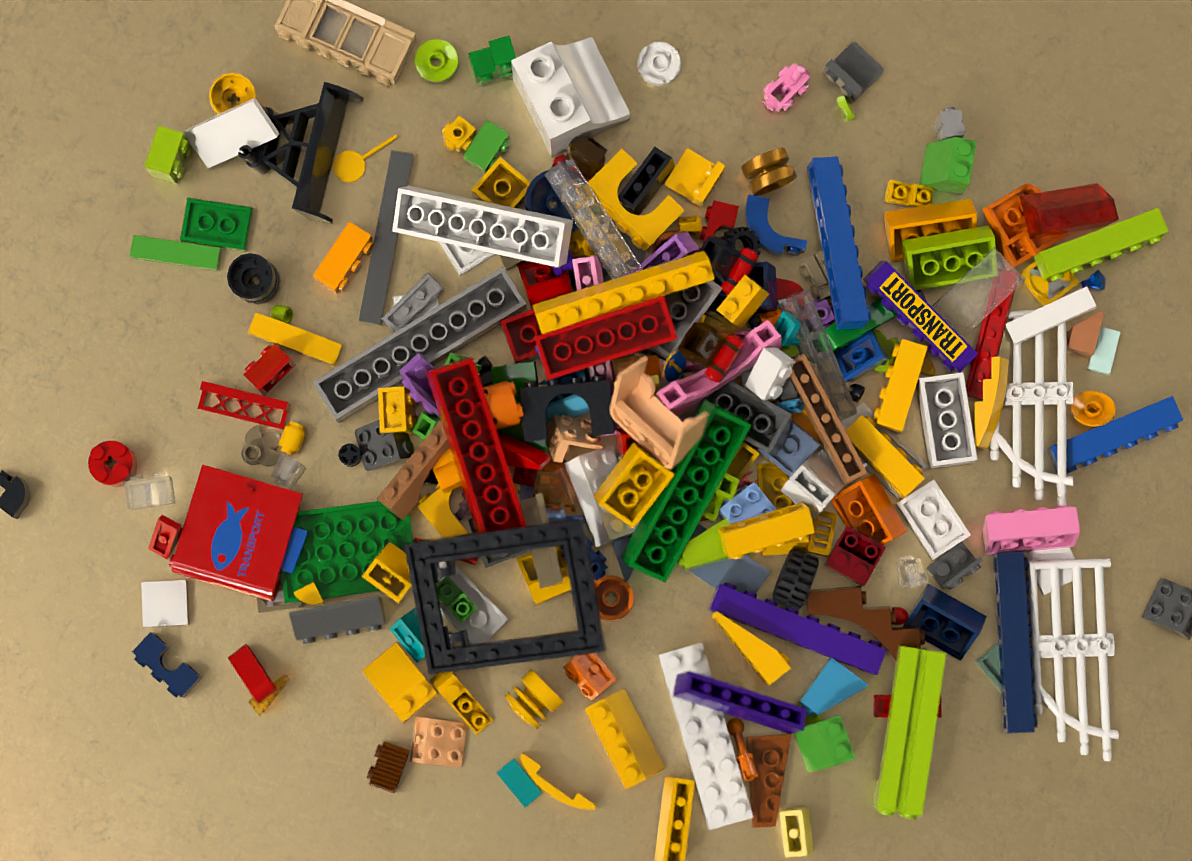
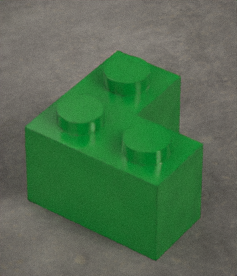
[468,35,516,84]

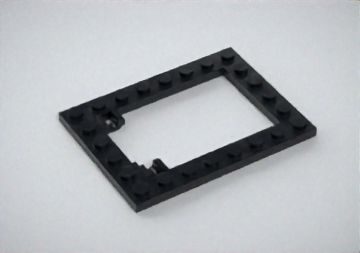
[404,518,606,674]

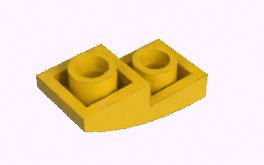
[884,179,935,208]

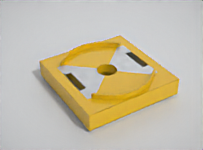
[1019,262,1080,307]

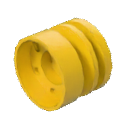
[209,73,257,115]
[504,669,564,729]

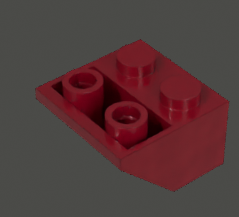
[823,526,886,587]

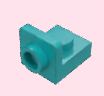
[774,311,802,346]

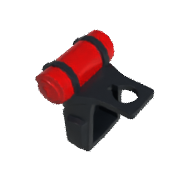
[699,236,759,295]

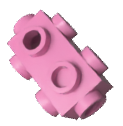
[763,63,810,112]

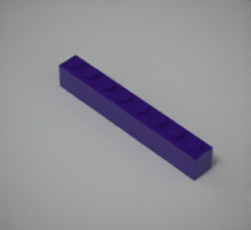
[708,582,887,675]

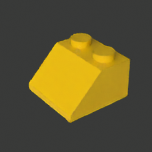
[516,546,571,605]

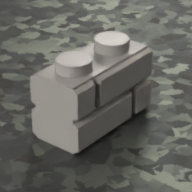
[934,107,966,141]

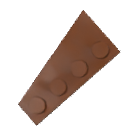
[746,734,791,828]

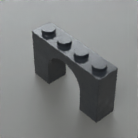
[520,375,615,442]

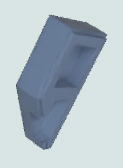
[612,535,634,581]

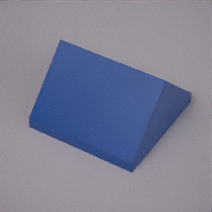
[834,330,889,382]

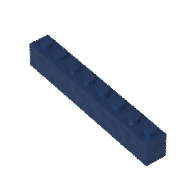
[993,552,1038,734]

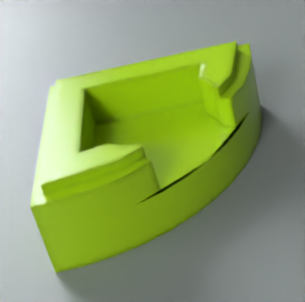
[837,96,856,121]

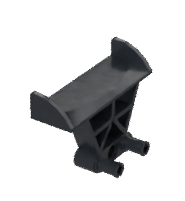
[238,82,364,224]

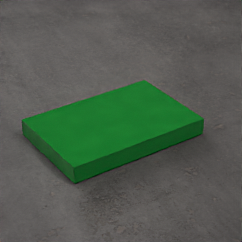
[180,198,253,251]

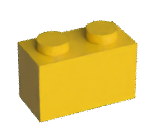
[717,275,769,329]

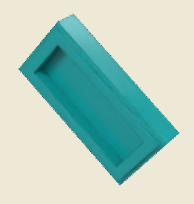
[497,758,542,807]

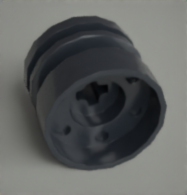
[227,253,281,305]

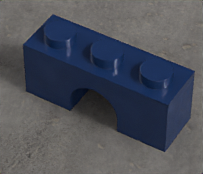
[132,632,203,698]

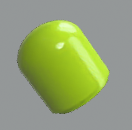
[270,305,293,324]

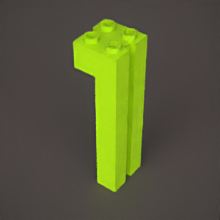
[873,646,946,819]

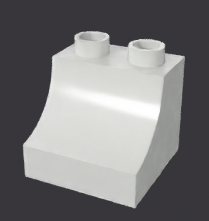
[511,37,630,157]

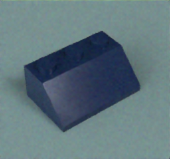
[903,583,987,661]

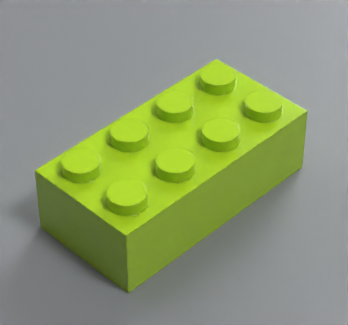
[902,225,998,290]

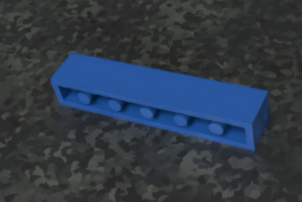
[1047,396,1183,474]

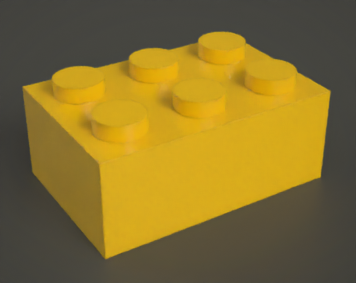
[593,443,674,528]

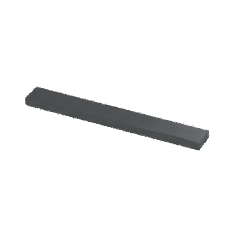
[359,150,413,326]

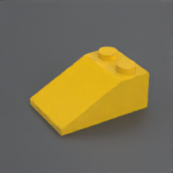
[362,642,439,723]

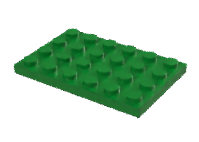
[281,501,413,604]

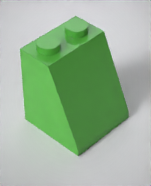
[919,137,977,195]
[794,715,856,773]

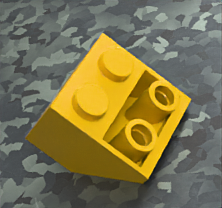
[362,542,412,604]

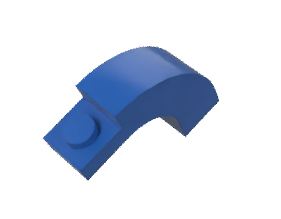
[745,195,807,258]

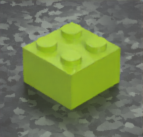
[144,125,192,184]

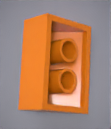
[832,473,907,545]

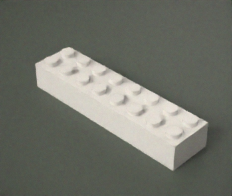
[392,185,573,267]
[658,643,753,830]

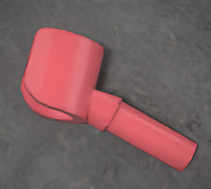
[736,471,758,490]

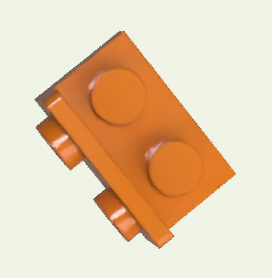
[563,653,617,701]

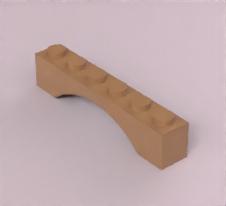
[377,420,450,520]

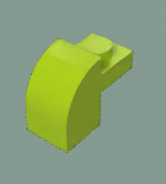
[702,473,740,521]

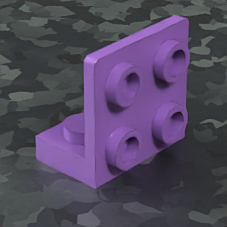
[399,353,440,417]

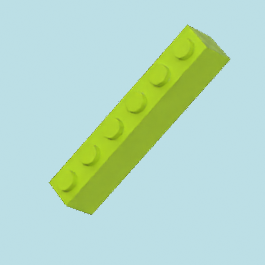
[1034,207,1169,282]

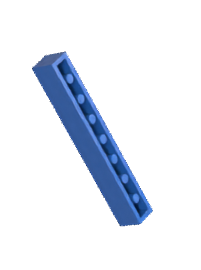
[807,157,871,330]

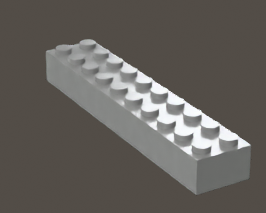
[313,267,527,423]

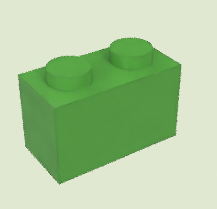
[463,120,511,173]

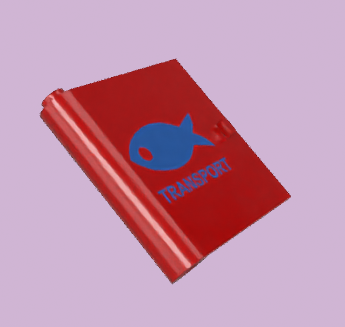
[169,464,303,602]

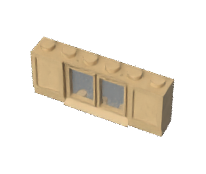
[275,0,417,85]

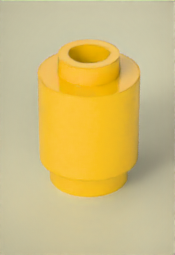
[278,421,306,456]

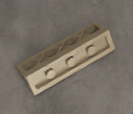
[520,493,563,589]

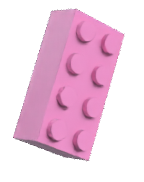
[982,505,1080,555]

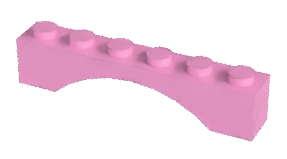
[657,320,782,417]

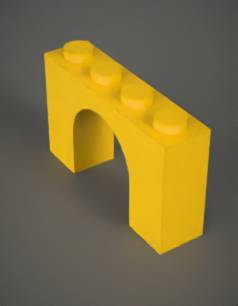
[582,149,684,251]
[417,482,520,537]

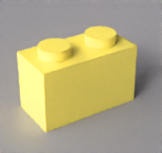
[780,806,814,857]

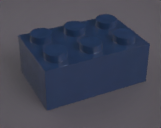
[706,261,777,318]

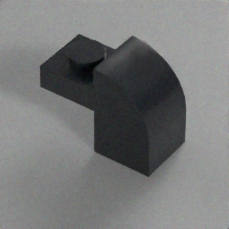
[0,470,30,519]

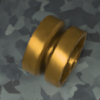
[741,147,797,196]

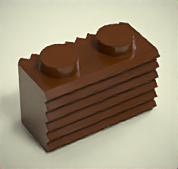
[367,741,410,793]

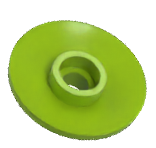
[414,39,458,82]

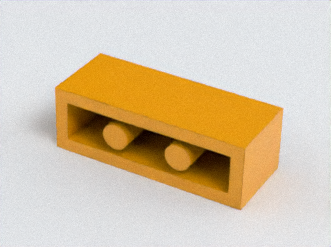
[313,221,373,294]

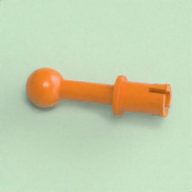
[727,718,758,781]

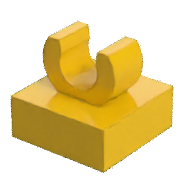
[678,215,702,240]

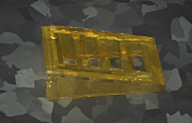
[249,675,290,716]

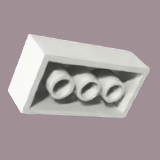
[916,372,977,469]
[565,446,641,547]

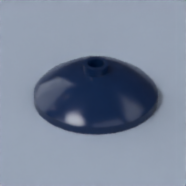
[525,169,589,232]

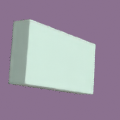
[1087,327,1120,375]

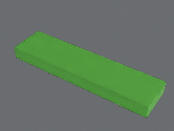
[130,235,221,271]

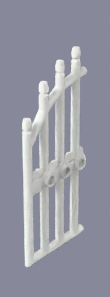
[990,310,1074,506]
[1028,558,1119,761]

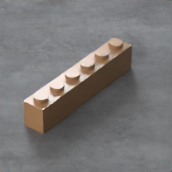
[789,354,867,485]

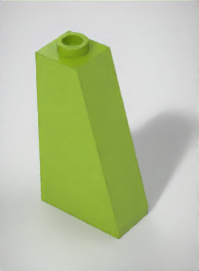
[677,518,753,571]

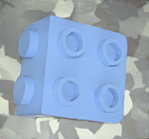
[719,482,777,524]

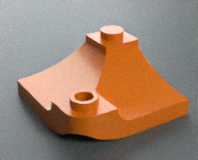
[982,184,1069,270]

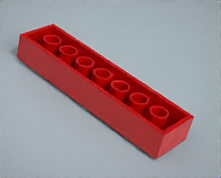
[425,358,527,532]

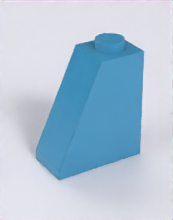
[798,658,868,716]

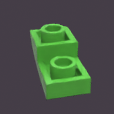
[436,576,478,624]

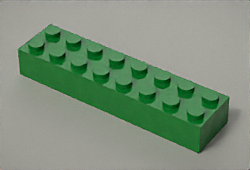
[621,400,751,583]

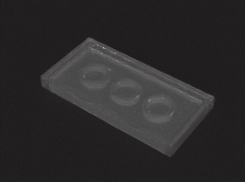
[932,247,1026,338]

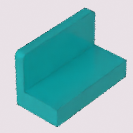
[389,607,425,663]

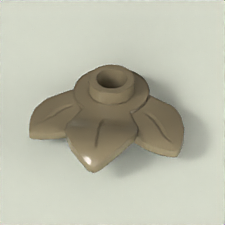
[241,425,283,467]

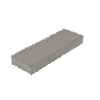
[381,273,444,332]

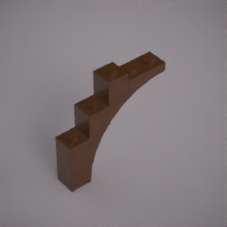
[807,586,925,661]

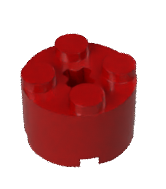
[88,440,138,487]

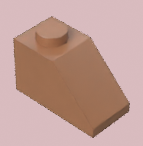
[1067,311,1104,357]

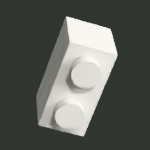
[745,347,795,400]

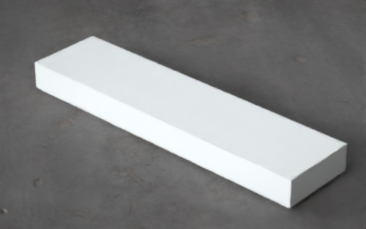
[1005,287,1097,345]

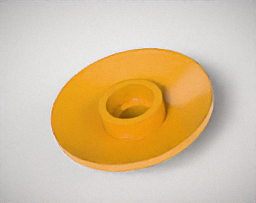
[1071,391,1116,427]

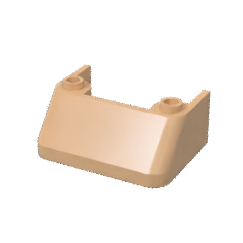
[610,356,708,469]

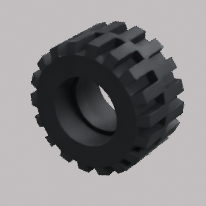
[772,548,819,610]

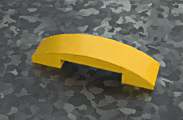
[520,753,596,810]

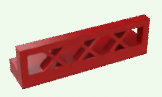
[198,381,290,430]

